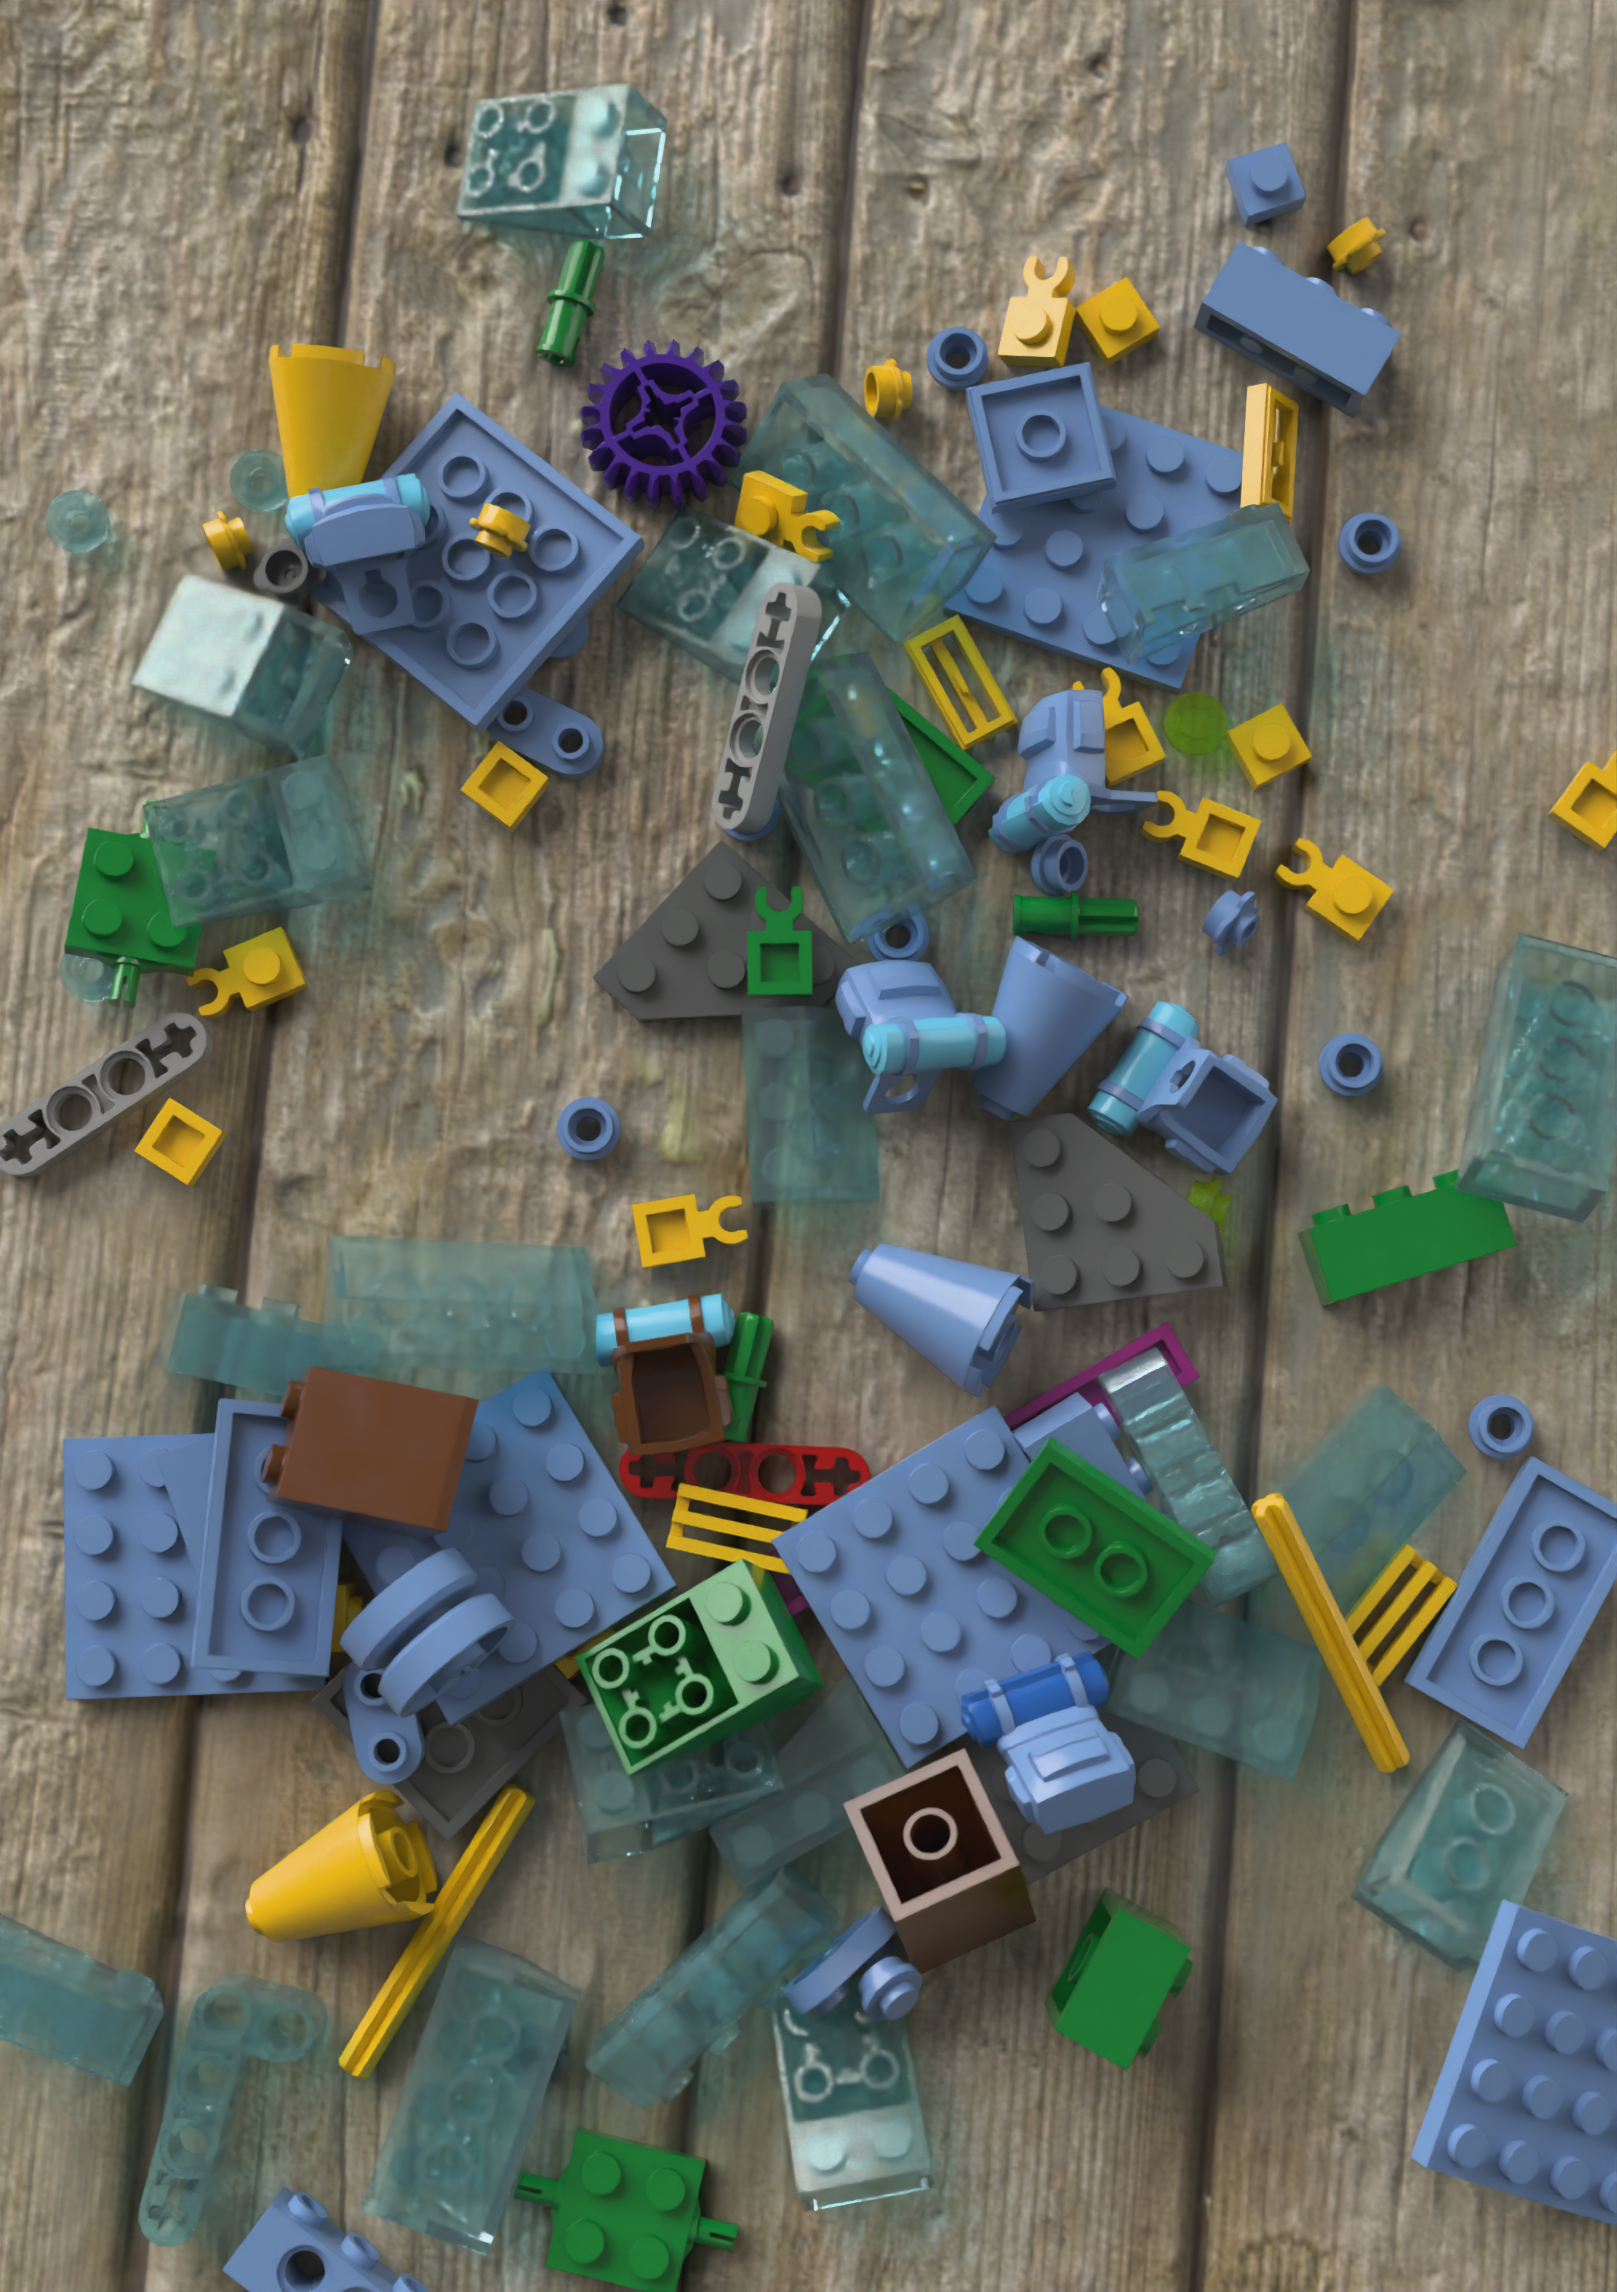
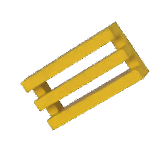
[1240,383,1299,526]
[903,614,1018,753]
[666,1483,808,1574]
[1344,1543,1458,1687]

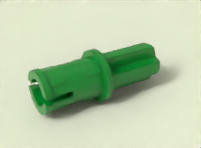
[536,239,605,367]
[1012,891,1139,942]
[717,1312,774,1443]

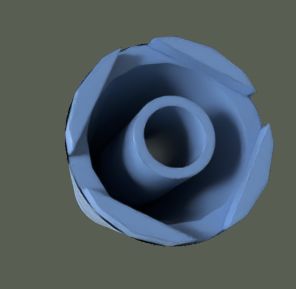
[971,936,1130,1121]
[849,1243,1036,1398]

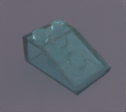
[1351,1719,1569,1973]

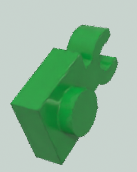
[747,886,812,999]

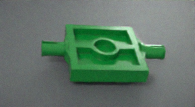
[64,799,216,1009]
[514,2127,738,2292]

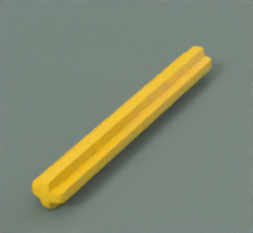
[1251,1493,1410,1774]
[339,1782,536,2080]

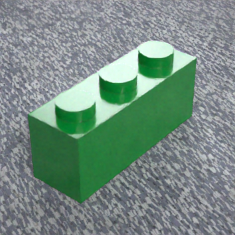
[1297,1166,1517,1306]

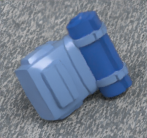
[960,1651,1136,1835]

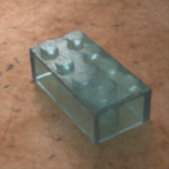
[1455,932,1617,1223]

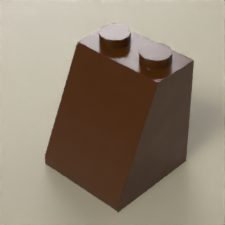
[261,1366,479,1540]
[843,1748,1036,1974]

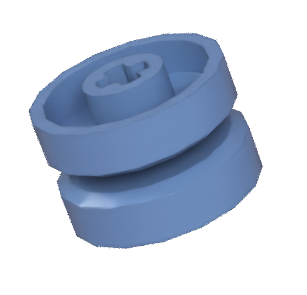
[340,1547,516,1718]

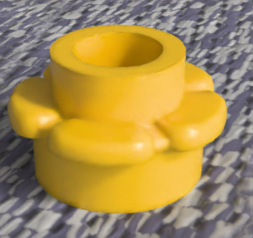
[1327,217,1386,275]
[864,359,913,422]
[469,503,531,559]
[201,511,254,572]

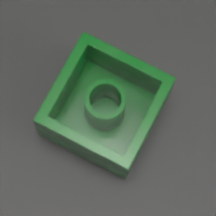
[1044,1887,1193,2071]

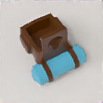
[586,1293,735,1456]

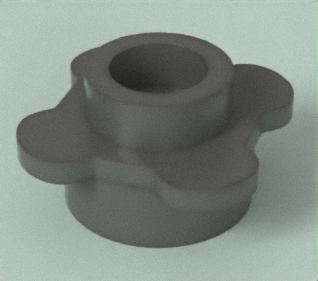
[254,538,328,613]

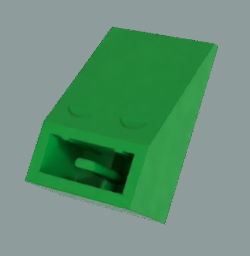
[575,1558,825,1777]

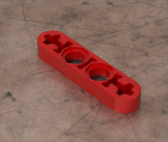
[619,1442,870,1505]

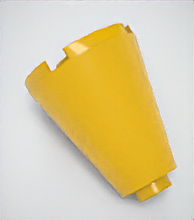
[269,344,396,500]
[246,1789,437,1943]

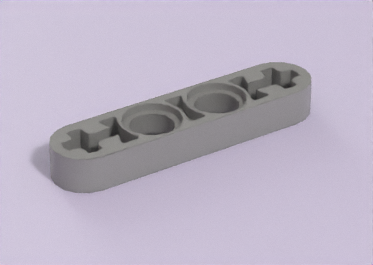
[712,583,822,833]
[0,1013,213,1178]

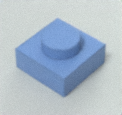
[1225,142,1307,226]

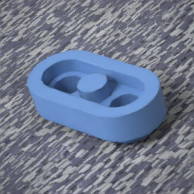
[487,686,605,780]
[343,1661,425,1784]
[783,1905,897,2016]

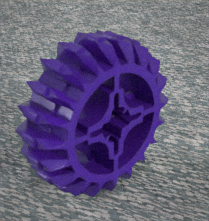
[580,339,748,512]

